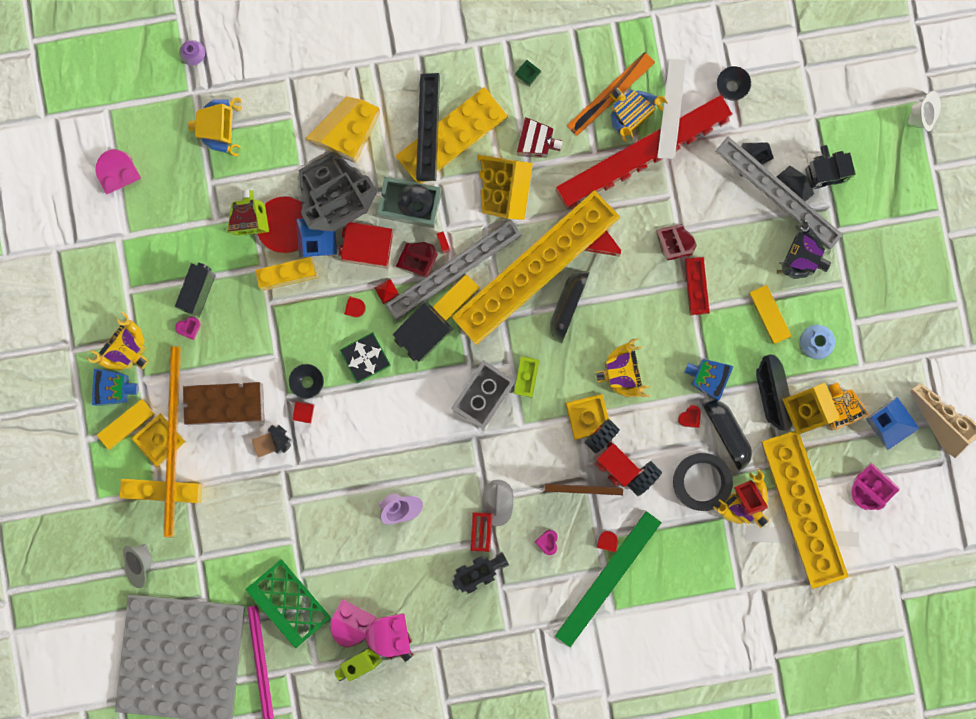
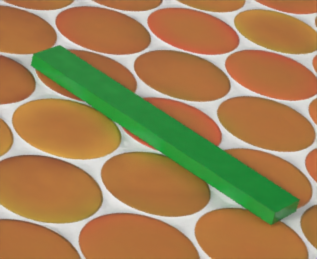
[554,511,662,648]

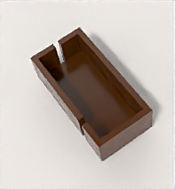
[183,382,265,426]

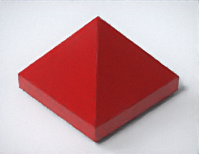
[374,278,400,304]

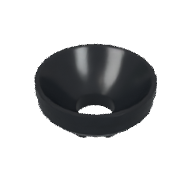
[717,66,751,101]
[398,184,433,218]
[289,364,324,399]

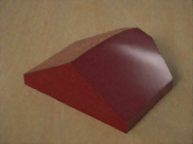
[656,224,697,261]
[396,242,438,278]

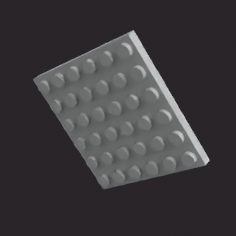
[115,594,245,719]

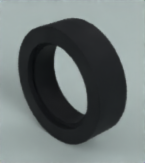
[673,453,733,511]

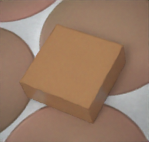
[252,433,276,458]

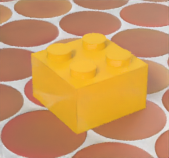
[782,383,840,435]

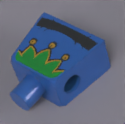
[684,359,734,401]
[92,369,139,406]

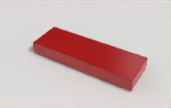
[684,257,710,316]

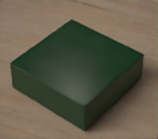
[515,59,541,87]

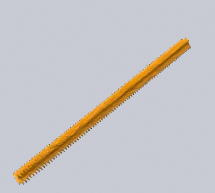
[163,346,181,538]

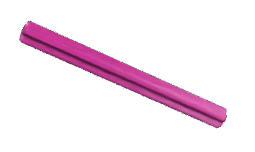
[247,605,274,719]

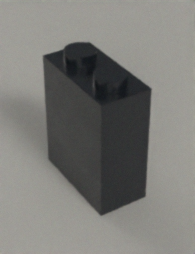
[174,262,216,317]
[392,302,454,362]

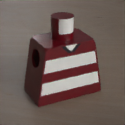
[517,117,563,158]

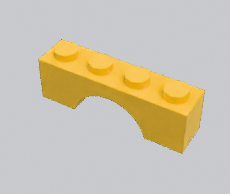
[119,479,203,503]

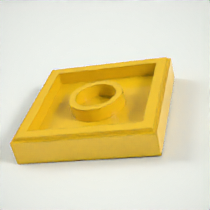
[565,394,609,440]
[131,413,186,467]

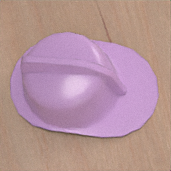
[378,494,423,525]

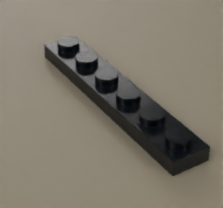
[416,73,440,182]

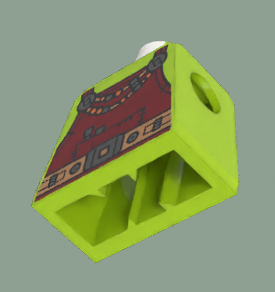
[227,190,269,236]

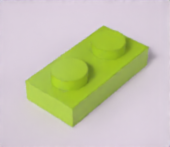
[514,356,540,398]

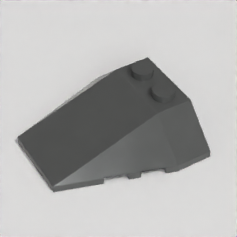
[299,152,377,231]

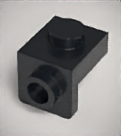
[267,424,292,454]

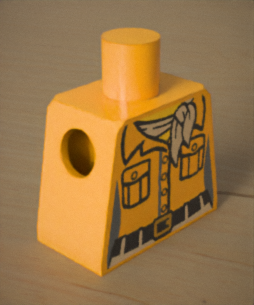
[827,382,869,431]

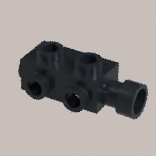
[452,552,509,594]

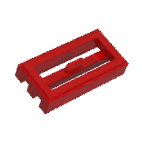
[470,512,493,552]

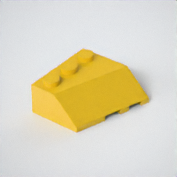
[305,96,380,163]
[478,155,533,220]

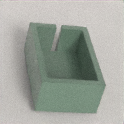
[377,177,442,228]

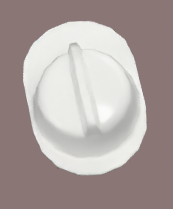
[908,91,941,131]

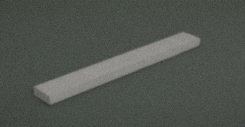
[715,136,843,250]
[385,219,522,321]

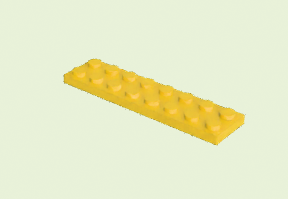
[761,431,849,589]

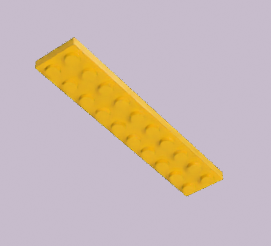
[452,190,620,345]

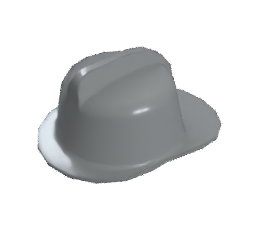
[482,480,514,526]
[123,544,152,588]

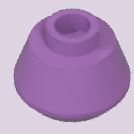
[179,40,205,66]

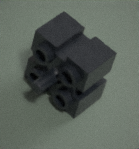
[805,145,856,190]

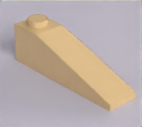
[910,383,976,459]

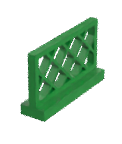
[245,559,331,649]

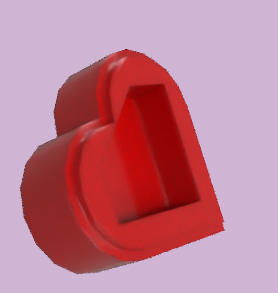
[677,405,701,428]

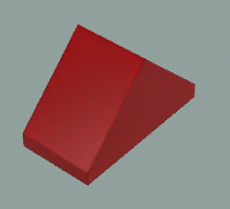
[584,230,622,257]
[734,480,768,516]

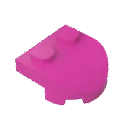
[95,149,141,195]
[852,462,900,510]
[330,599,376,648]
[366,613,411,657]

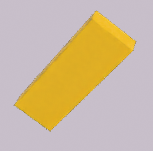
[433,274,480,321]
[749,285,791,345]
[97,399,155,450]

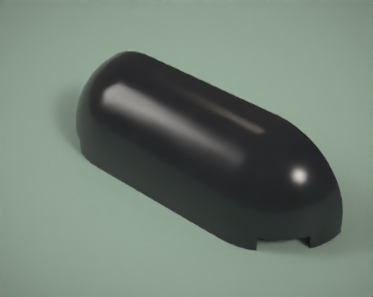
[550,271,589,343]
[756,354,793,431]
[702,400,752,471]

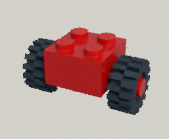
[584,419,662,497]

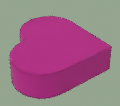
[175,316,201,341]
[534,530,558,555]

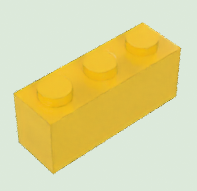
[255,257,318,291]

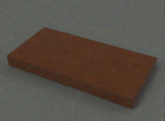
[543,484,623,496]

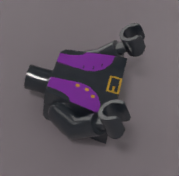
[777,219,831,279]

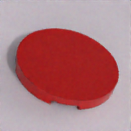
[257,196,303,254]

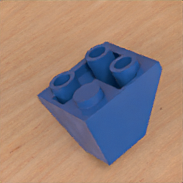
[296,218,337,257]
[865,397,920,450]

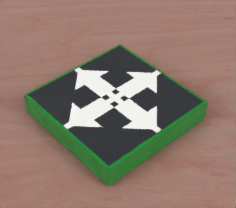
[340,332,391,384]

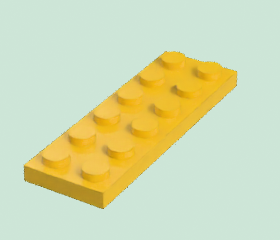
[395,87,508,184]

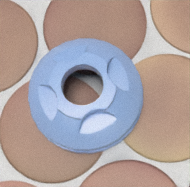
[800,325,835,359]

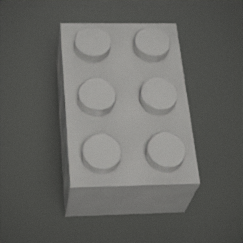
[451,360,516,430]

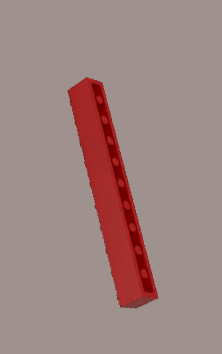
[555,95,733,210]

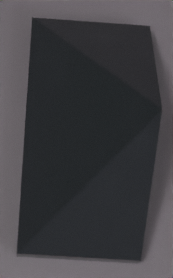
[739,142,774,177]
[776,165,815,202]

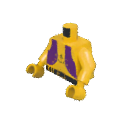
[86,312,149,371]
[595,338,650,398]
[713,469,769,528]

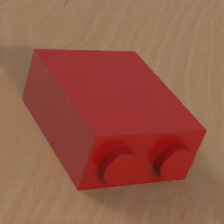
[339,222,394,269]

